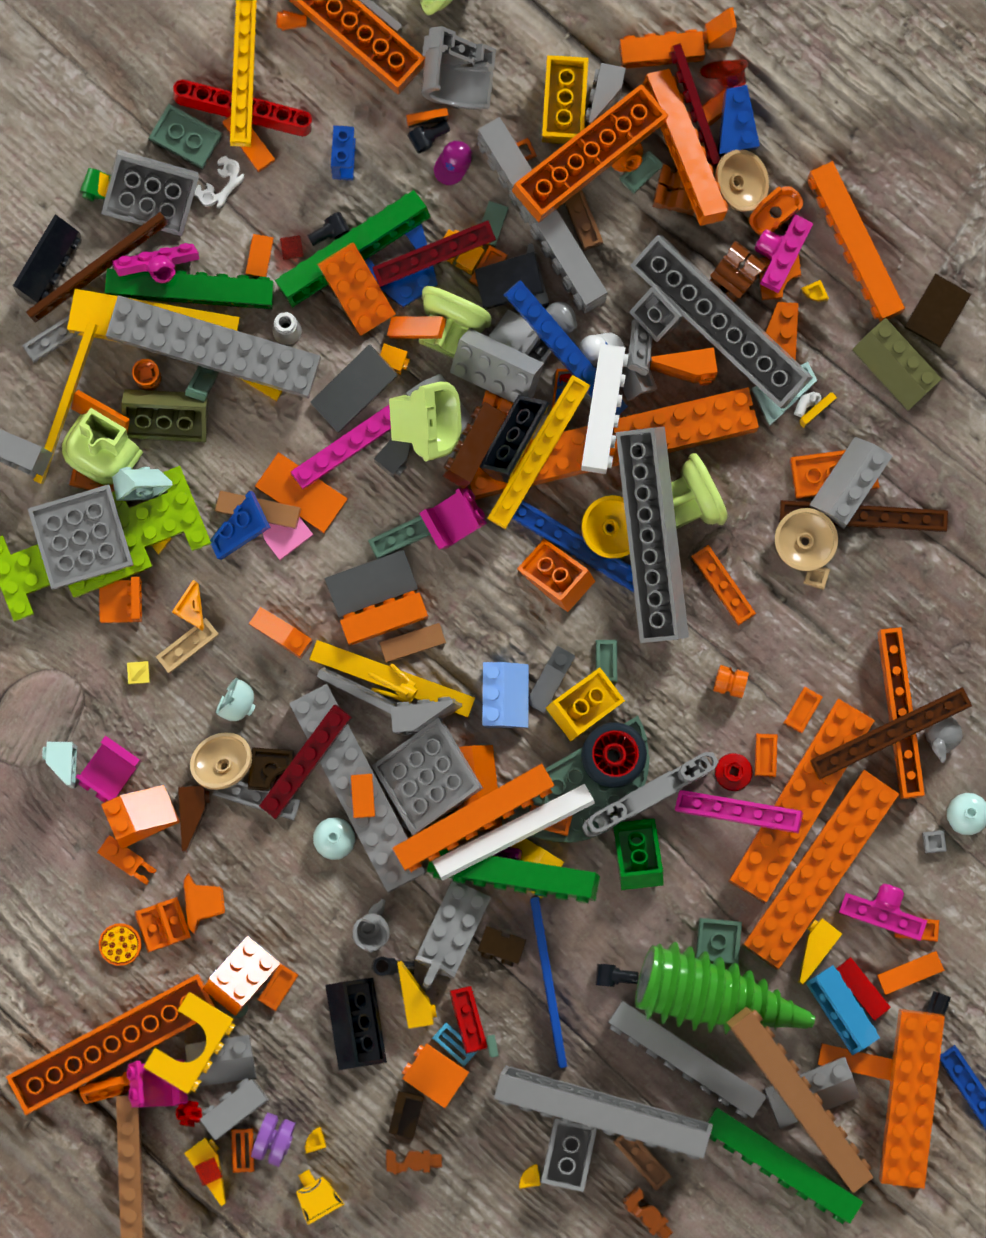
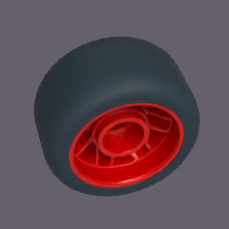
[581,722,647,788]

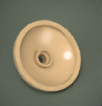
[715,149,769,212]
[775,508,838,571]
[190,732,252,790]

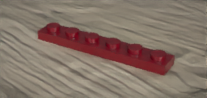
[669,43,720,166]
[372,220,496,287]
[259,705,352,819]

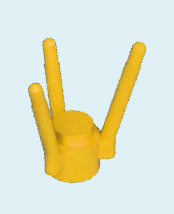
[369,664,418,704]

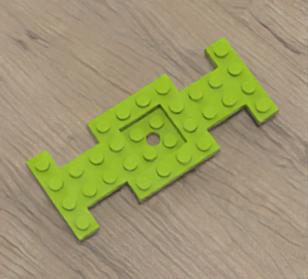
[0,466,211,622]

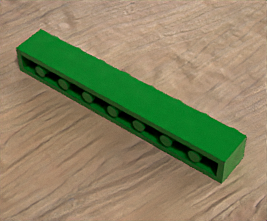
[275,190,431,308]
[105,267,275,310]
[427,849,600,904]
[707,1107,864,1224]

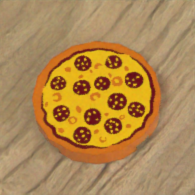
[99,923,142,966]

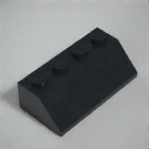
[13,215,82,305]
[479,395,550,483]
[325,978,387,1070]

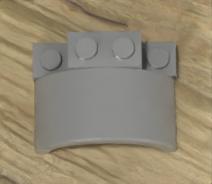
[421,26,496,109]

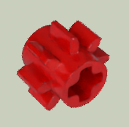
[176,1101,202,1127]

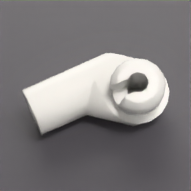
[794,392,822,417]

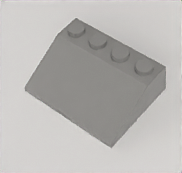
[101,150,199,236]

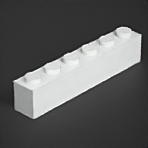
[581,344,629,474]

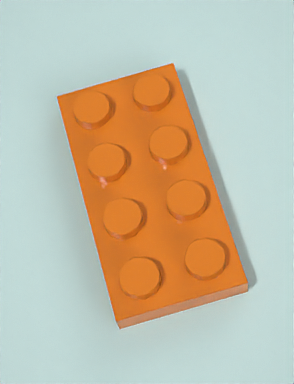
[317,242,395,336]

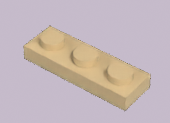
[156,618,219,674]

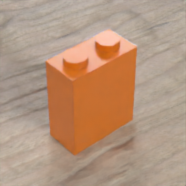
[402,1043,469,1108]

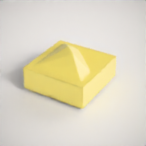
[127,661,150,685]

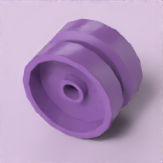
[251,1112,296,1167]

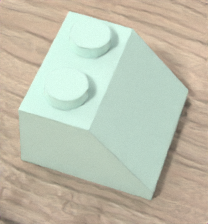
[112,467,173,501]
[42,742,77,788]

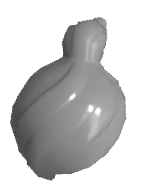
[546,302,578,335]
[925,717,963,763]
[352,899,390,953]

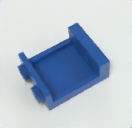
[331,125,356,181]

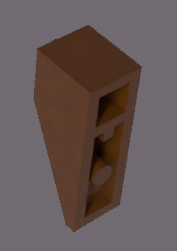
[178,786,210,853]

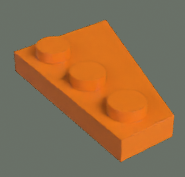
[766,302,798,361]

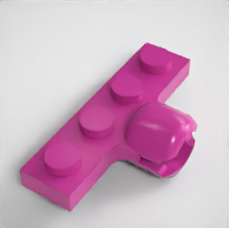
[755,214,813,293]
[112,243,199,283]
[839,884,927,941]

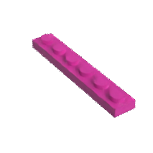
[291,405,391,490]
[675,790,803,833]

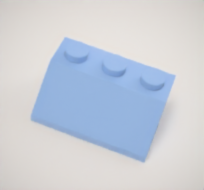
[482,662,529,728]

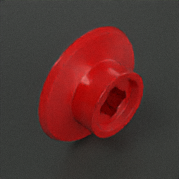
[715,753,753,791]

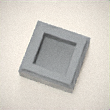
[922,830,947,854]

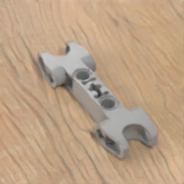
[581,752,718,838]

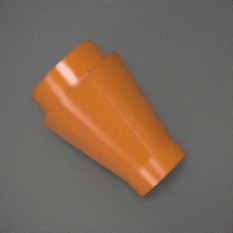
[276,10,307,31]

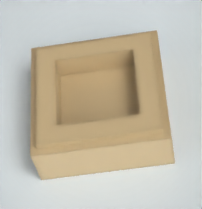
[803,567,830,590]

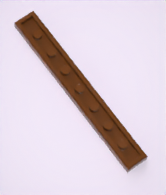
[26,212,169,322]
[779,500,948,532]
[810,687,972,780]

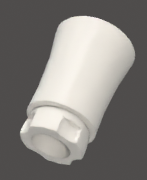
[273,312,302,345]

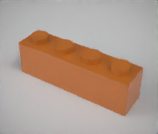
[619,29,705,69]
[340,591,428,646]

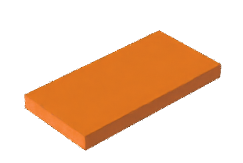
[790,450,879,499]
[255,452,348,534]

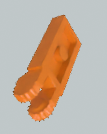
[97,835,157,885]
[79,1071,130,1104]

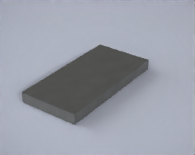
[310,344,398,433]
[325,550,418,618]

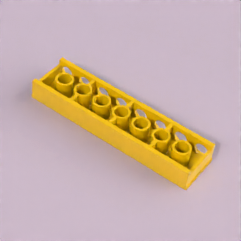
[67,289,240,342]

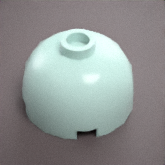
[216,678,256,721]
[947,793,986,835]
[313,817,356,860]

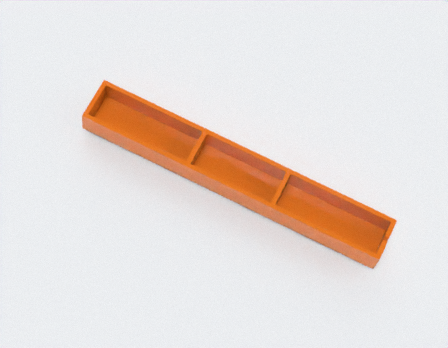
[469,387,759,500]

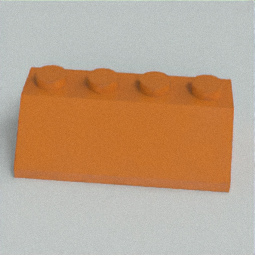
[457,745,502,832]

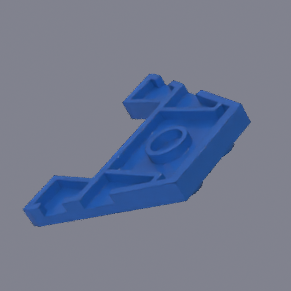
[365,224,438,308]

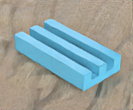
[432,1022,478,1066]

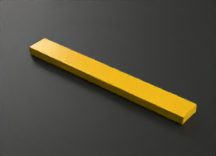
[230,0,257,147]
[33,322,98,484]
[487,375,591,530]
[309,640,475,718]

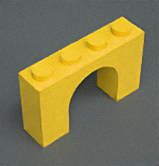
[143,992,235,1094]

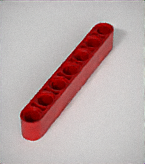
[173,79,312,137]

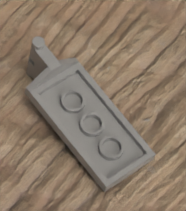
[415,880,491,992]

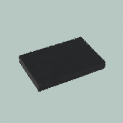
[474,252,544,310]

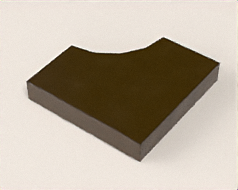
[248,747,294,791]

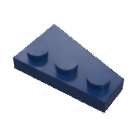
[210,491,271,560]

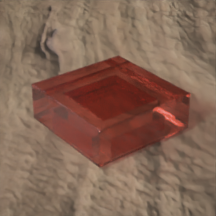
[280,235,304,260]
[194,1157,223,1186]

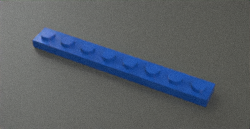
[504,280,628,415]

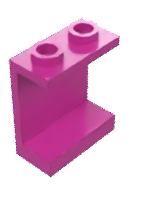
[419,487,487,550]
[76,736,142,803]
[127,1060,188,1108]

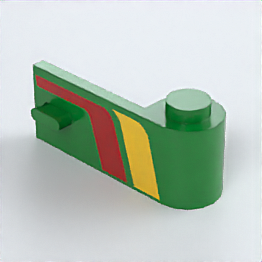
[80,168,110,202]

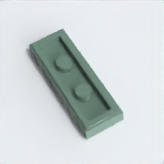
[368,516,431,559]

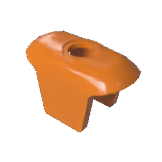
[749,186,803,235]
[184,873,225,934]

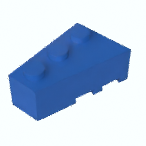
[718,85,760,157]

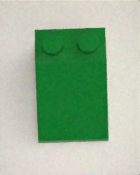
[613,818,664,890]

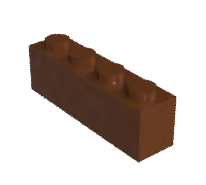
[443,402,506,489]

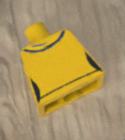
[296,1169,345,1225]

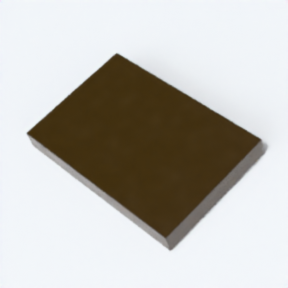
[904,273,971,348]

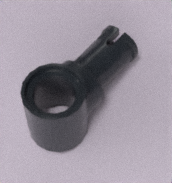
[407,120,450,154]
[307,212,350,246]
[372,956,415,976]
[596,964,639,987]

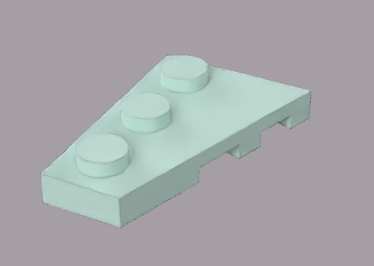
[751,362,817,427]

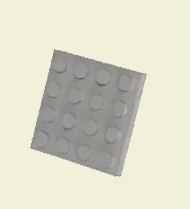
[28,484,134,590]
[372,718,483,836]

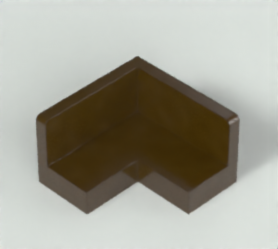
[388,1091,424,1139]

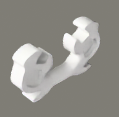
[195,156,244,209]

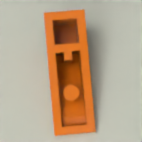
[702,7,737,50]
[249,607,313,659]

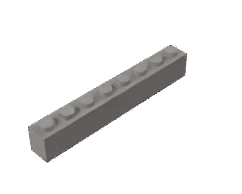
[608,1001,767,1119]

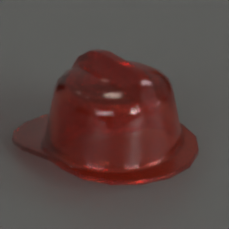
[700,59,748,88]

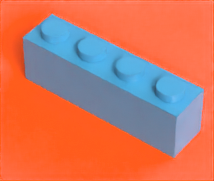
[805,965,880,1055]

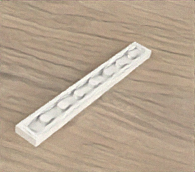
[432,784,595,881]

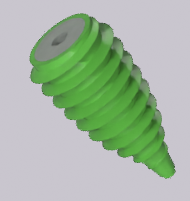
[635,942,815,1035]

